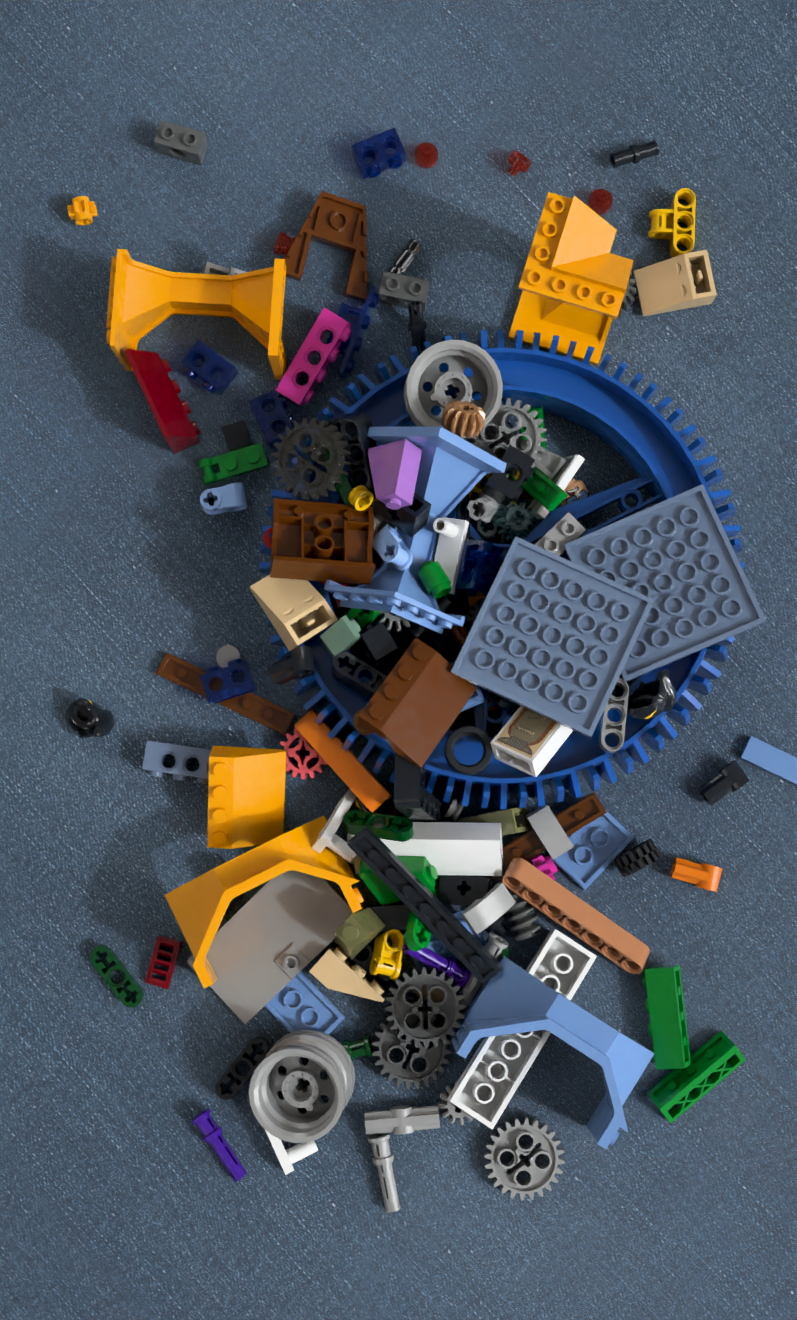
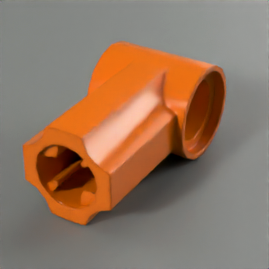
[670,857,722,892]

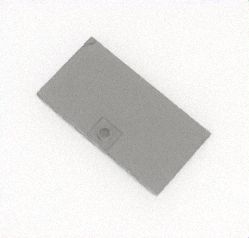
[187,870,356,1024]

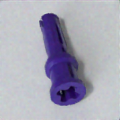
[403,942,471,987]
[191,1108,247,1182]

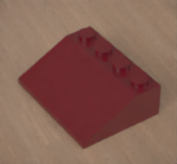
[124,349,201,454]

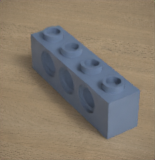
[142,741,211,784]

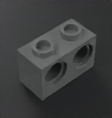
[379,271,430,312]

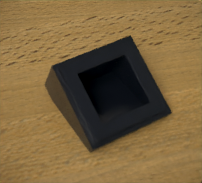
[222,420,252,452]

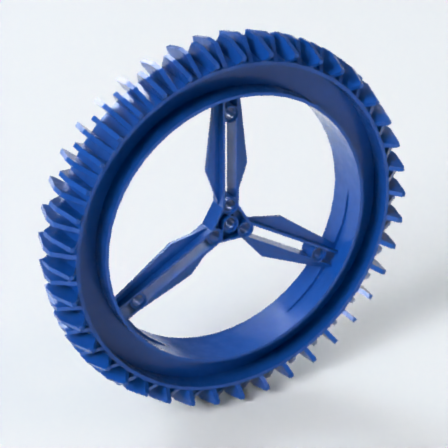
[259,330,744,809]

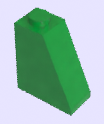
[358,856,437,906]

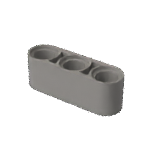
[599,678,629,753]

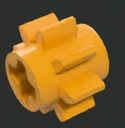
[67,196,98,225]

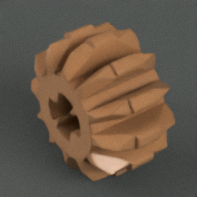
[441,400,486,438]

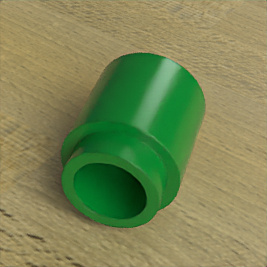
[418,560,452,599]

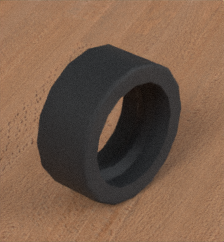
[444,726,493,775]

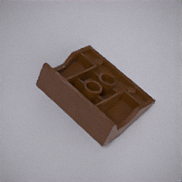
[270,498,375,585]
[356,638,476,769]

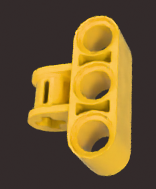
[648,188,696,258]

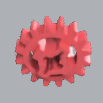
[280,728,328,779]

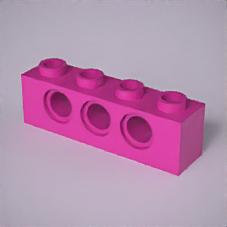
[276,307,352,407]

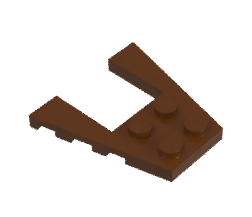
[285,191,369,303]

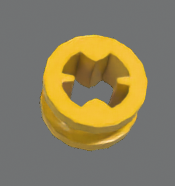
[348,485,374,511]

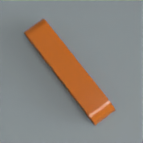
[294,709,391,813]

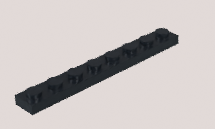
[347,825,502,984]

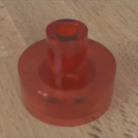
[415,143,438,169]
[507,150,532,176]
[588,189,613,215]

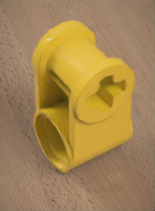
[369,929,404,980]

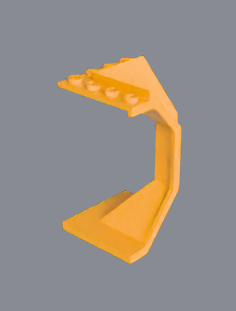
[508,192,634,366]
[106,249,286,380]
[165,816,364,989]

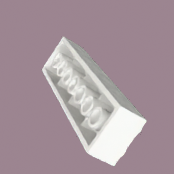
[446,929,597,1130]

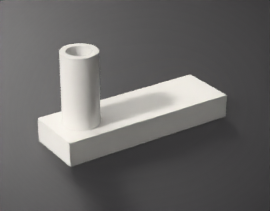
[433,517,469,594]
[312,789,356,862]
[265,1130,318,1175]

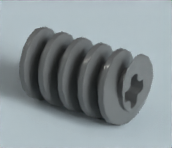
[505,891,541,941]

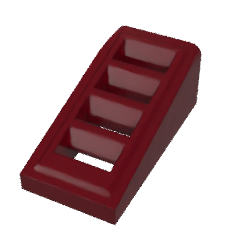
[145,935,183,989]

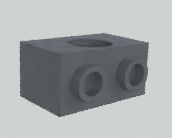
[154,120,209,166]

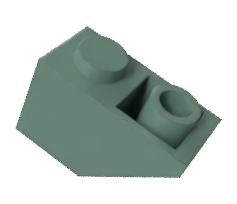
[320,615,361,659]

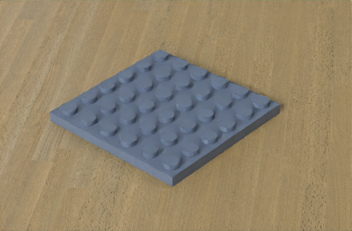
[564,484,766,682]
[451,536,654,738]

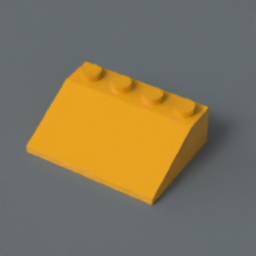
[207,746,286,849]

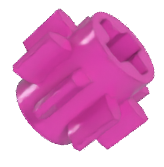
[531,853,558,880]

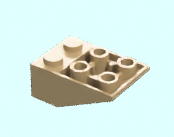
[633,250,717,317]
[249,575,338,651]
[309,946,385,1002]

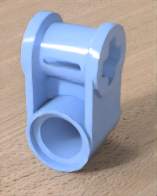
[200,483,248,515]
[372,524,413,571]

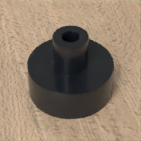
[484,914,507,936]

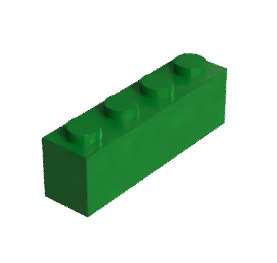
[642,965,691,1069]

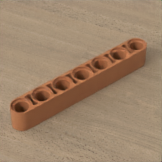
[502,858,650,974]

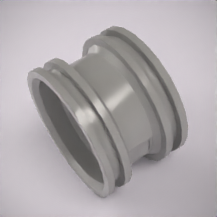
[404,340,503,439]
[249,1030,355,1143]

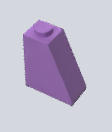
[368,439,422,510]

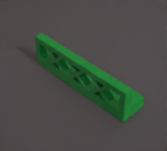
[646,1030,746,1123]

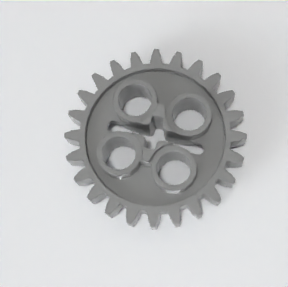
[471,398,547,477]
[484,1116,565,1201]

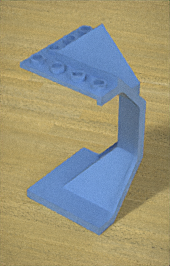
[324,426,507,634]
[450,954,655,1149]

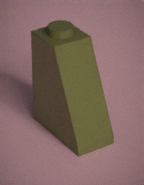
[458,806,533,836]
[334,907,386,960]

